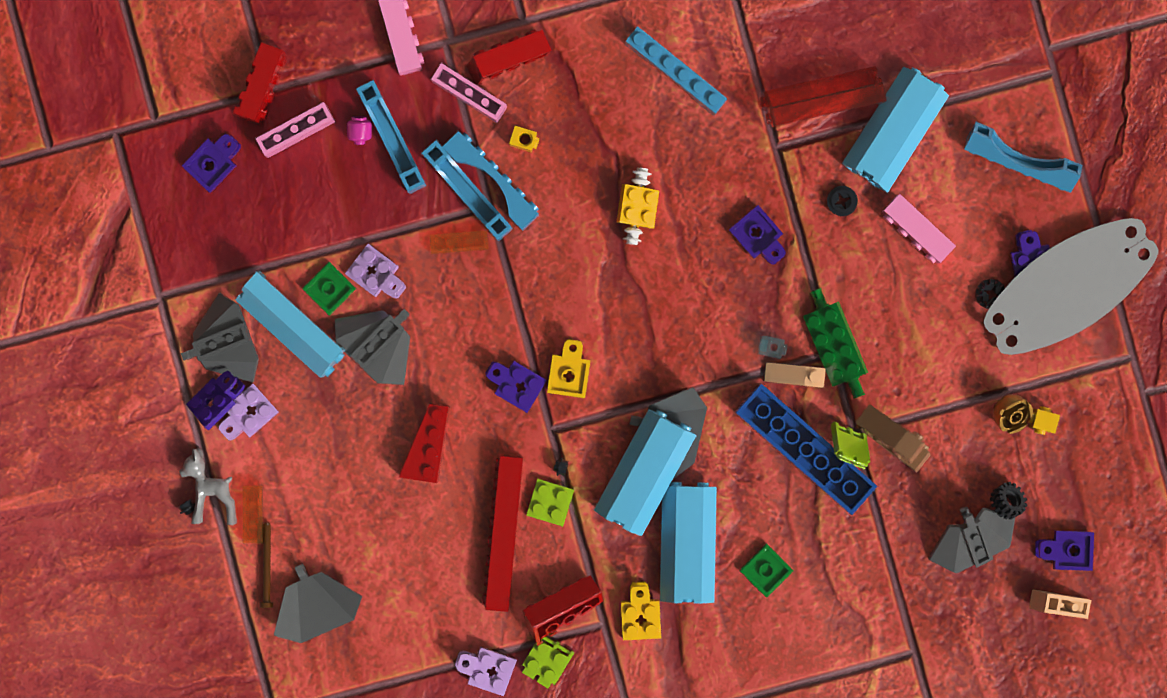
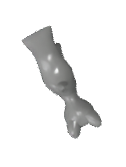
[179,447,237,525]

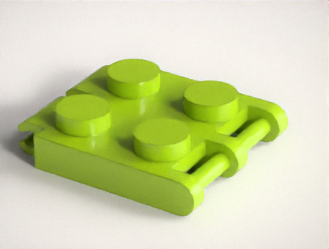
[831,421,871,469]
[522,637,575,688]

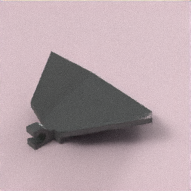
[181,293,259,382]
[335,309,410,385]
[630,387,707,479]
[928,507,1015,573]
[274,564,362,643]

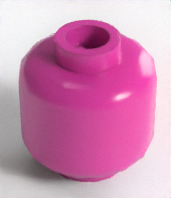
[347,116,372,145]

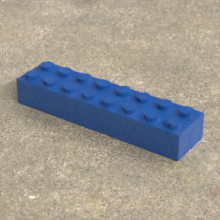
[734,384,878,515]

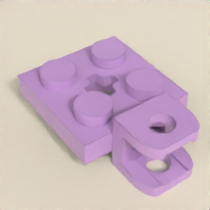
[345,244,406,298]
[219,384,279,440]
[455,647,517,696]

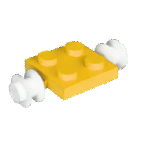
[617,168,659,245]

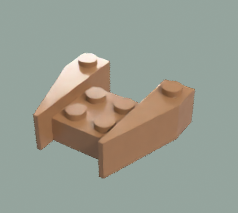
[855,404,931,473]

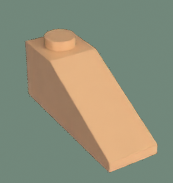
[764,363,826,388]
[1029,589,1091,619]

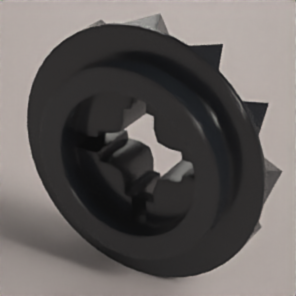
[827,186,858,217]
[976,279,1005,309]

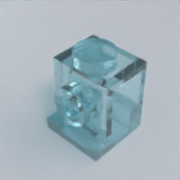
[757,335,788,359]

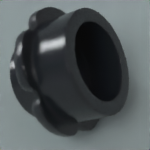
[554,458,569,476]
[178,499,195,515]

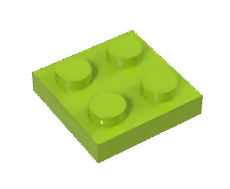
[526,479,574,527]

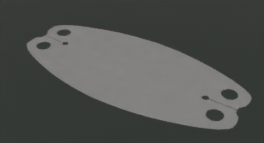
[984,218,1159,355]

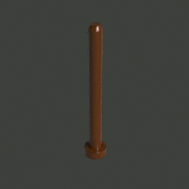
[260,523,273,608]

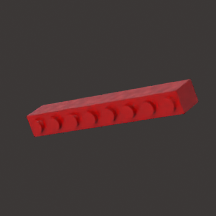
[482,455,523,612]

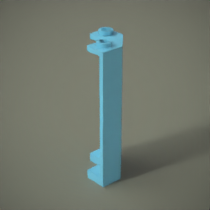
[842,67,949,192]
[235,272,346,378]
[594,409,697,536]
[660,482,717,604]

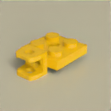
[547,339,591,398]
[621,582,661,640]

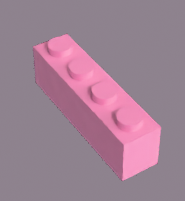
[379,0,425,76]
[431,63,507,123]
[256,102,335,158]
[882,194,956,264]

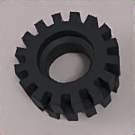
[990,482,1027,520]

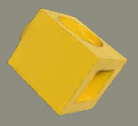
[509,126,540,153]

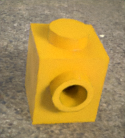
[1028,406,1060,435]

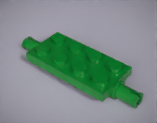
[803,288,868,399]

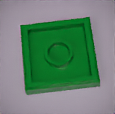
[302,262,357,316]
[739,543,794,598]

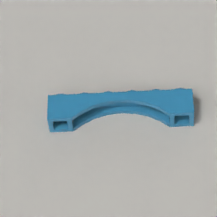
[625,26,727,116]
[356,80,427,194]
[964,122,1082,193]
[442,131,539,231]
[422,141,513,242]

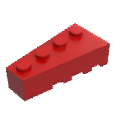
[467,29,552,86]
[233,43,287,125]
[399,404,450,483]
[523,575,603,646]

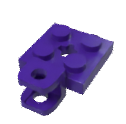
[182,134,241,193]
[729,205,785,265]
[1010,230,1050,277]
[485,360,547,413]
[186,371,245,430]
[1035,530,1094,571]

